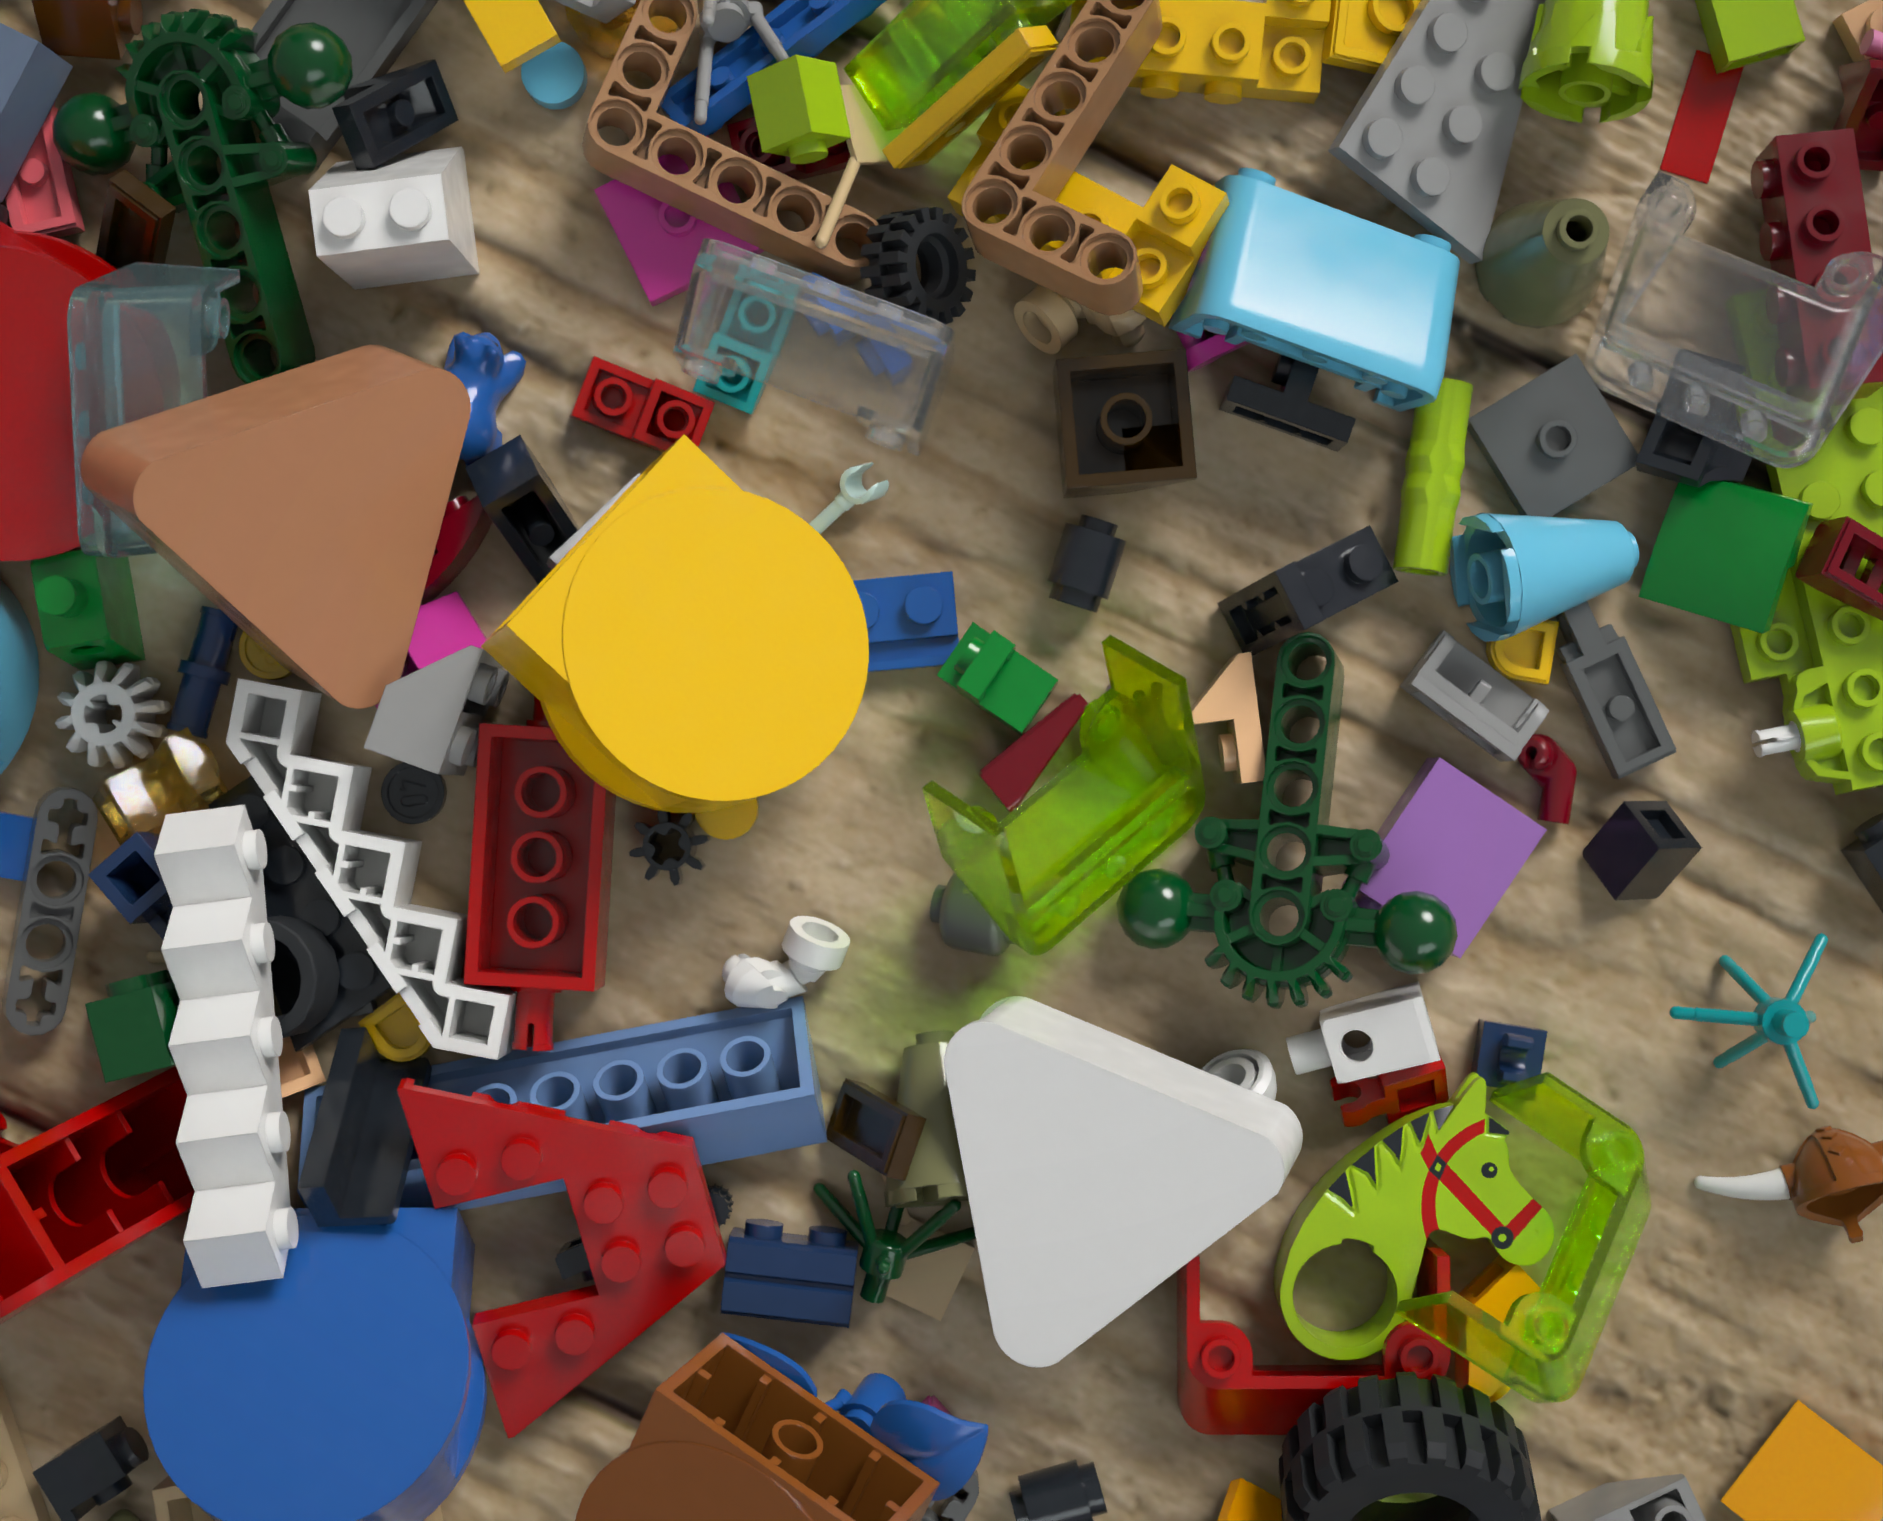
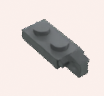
[1555,601,1677,779]

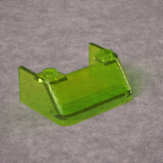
[922,635,1206,956]
[1395,1072,1651,1404]

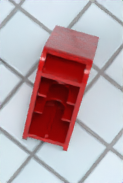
[0,1066,195,1325]

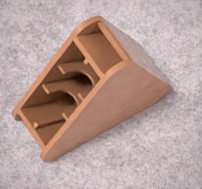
[81,344,471,709]

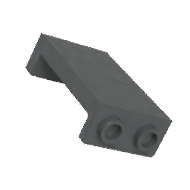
[251,0,439,168]

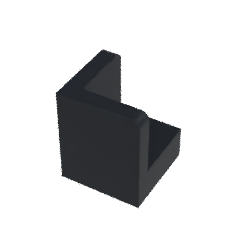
[1582,801,1702,901]

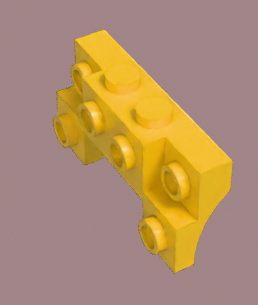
[1069,0,1331,105]
[947,84,1230,327]

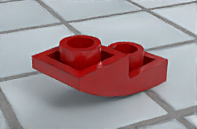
[569,356,715,452]

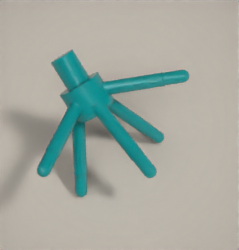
[1669,933,1828,1109]

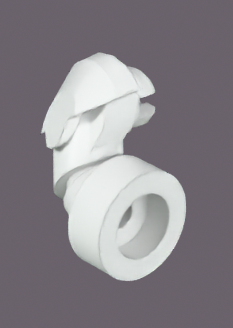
[722,916,850,1009]

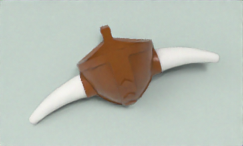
[1694,1126,1883,1243]

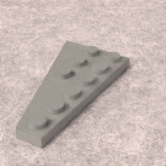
[1328,0,1545,264]

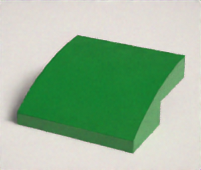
[1638,481,1813,634]

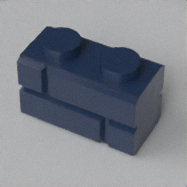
[720,1219,859,1328]

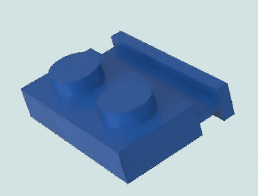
[853,571,959,673]

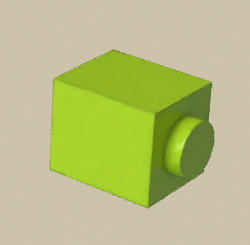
[747,54,851,164]

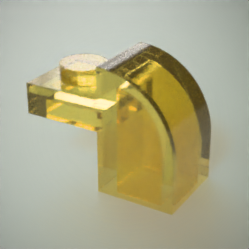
[92,727,229,846]

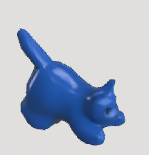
[444,332,526,466]

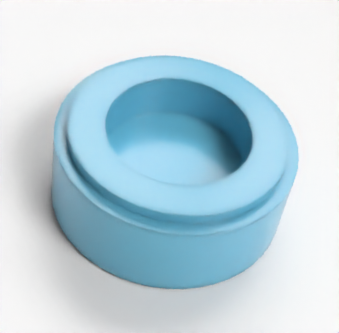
[521,42,587,110]

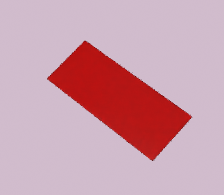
[1660,50,1744,184]

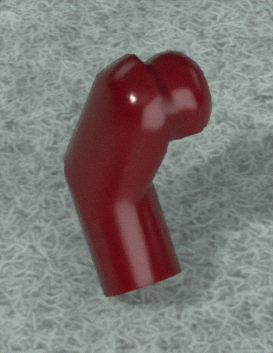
[1517,734,1577,824]

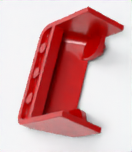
[1177,1238,1451,1435]

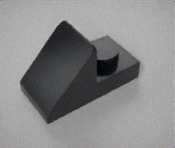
[332,59,459,170]

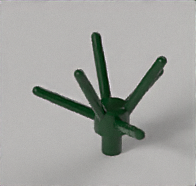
[813,1170,976,1304]

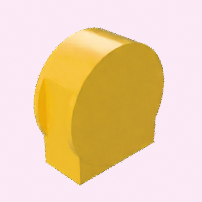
[481,434,869,813]

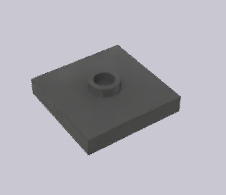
[1467,353,1638,517]

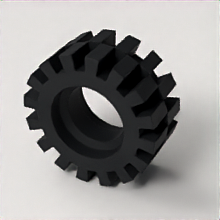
[860,207,976,329]

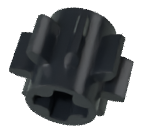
[629,810,711,886]

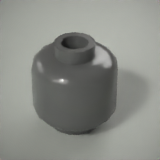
[930,867,1029,956]

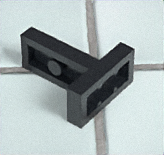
[1219,354,1356,452]
[1217,525,1399,656]

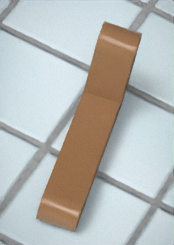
[582,0,878,286]
[962,0,1163,316]

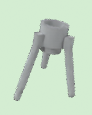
[694,0,789,125]

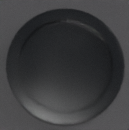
[381,762,447,824]

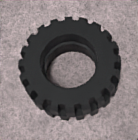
[1278,1372,1541,1521]

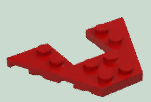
[397,1078,726,1438]

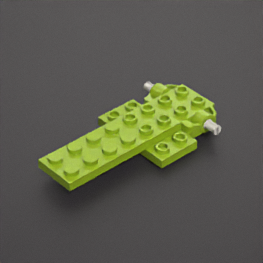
[1727,288,1883,795]

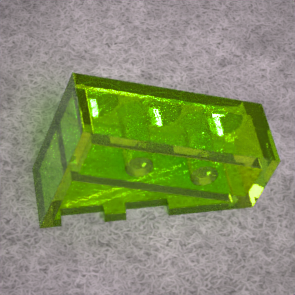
[843,0,1076,132]

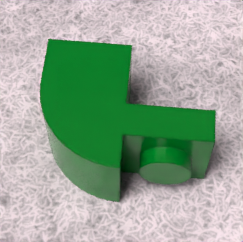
[937,622,1058,736]

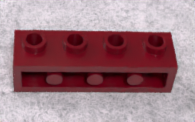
[1751,128,1883,405]

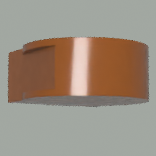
[575,1332,940,1521]

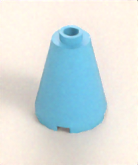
[1450,513,1639,642]

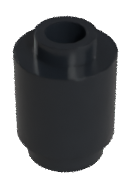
[1047,514,1126,613]
[1009,1459,1108,1521]

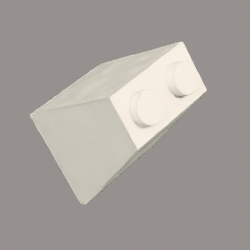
[308,146,479,290]

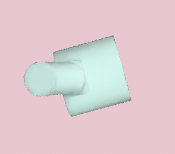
[809,462,889,534]

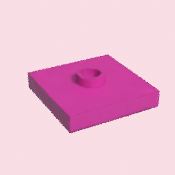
[594,136,764,307]

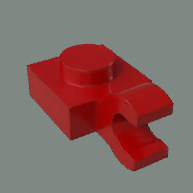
[1329,1054,1449,1127]

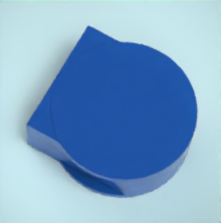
[143,1207,487,1521]

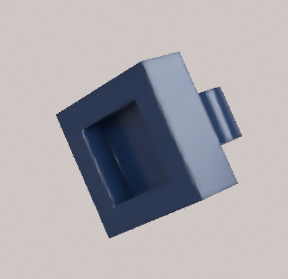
[1471,1019,1547,1094]

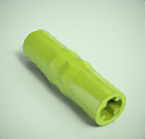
[1393,378,1473,576]

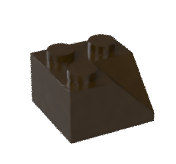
[1053,348,1197,499]

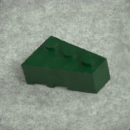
[85,970,180,1083]

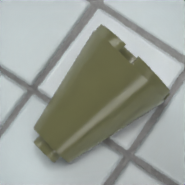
[1475,198,1610,329]
[884,1031,969,1208]

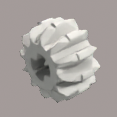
[55,661,172,769]

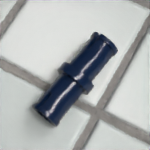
[166,606,238,739]

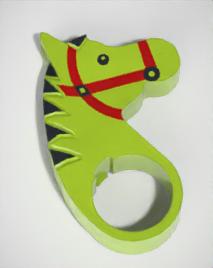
[1273,1072,1554,1360]

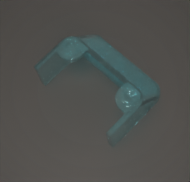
[67,262,240,558]

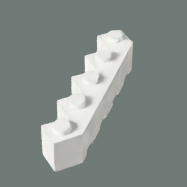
[226,678,517,1060]
[154,804,299,1288]

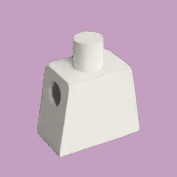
[1286,981,1441,1084]

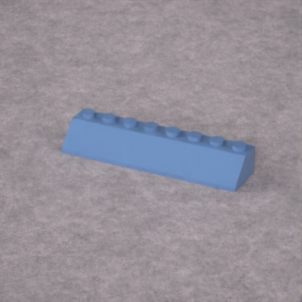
[297,996,827,1211]

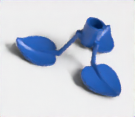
[718,1332,988,1501]

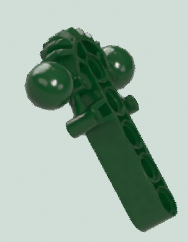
[52,9,353,384]
[1116,632,1458,1009]

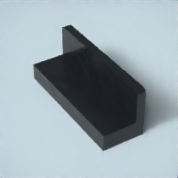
[298,1027,432,1227]

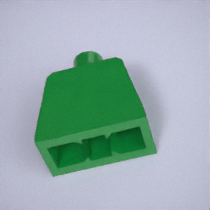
[30,542,146,671]

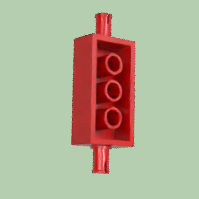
[464,696,616,1051]

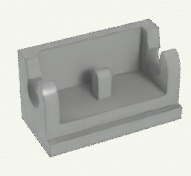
[1399,630,1549,762]

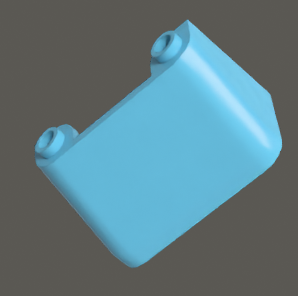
[1169,168,1460,412]

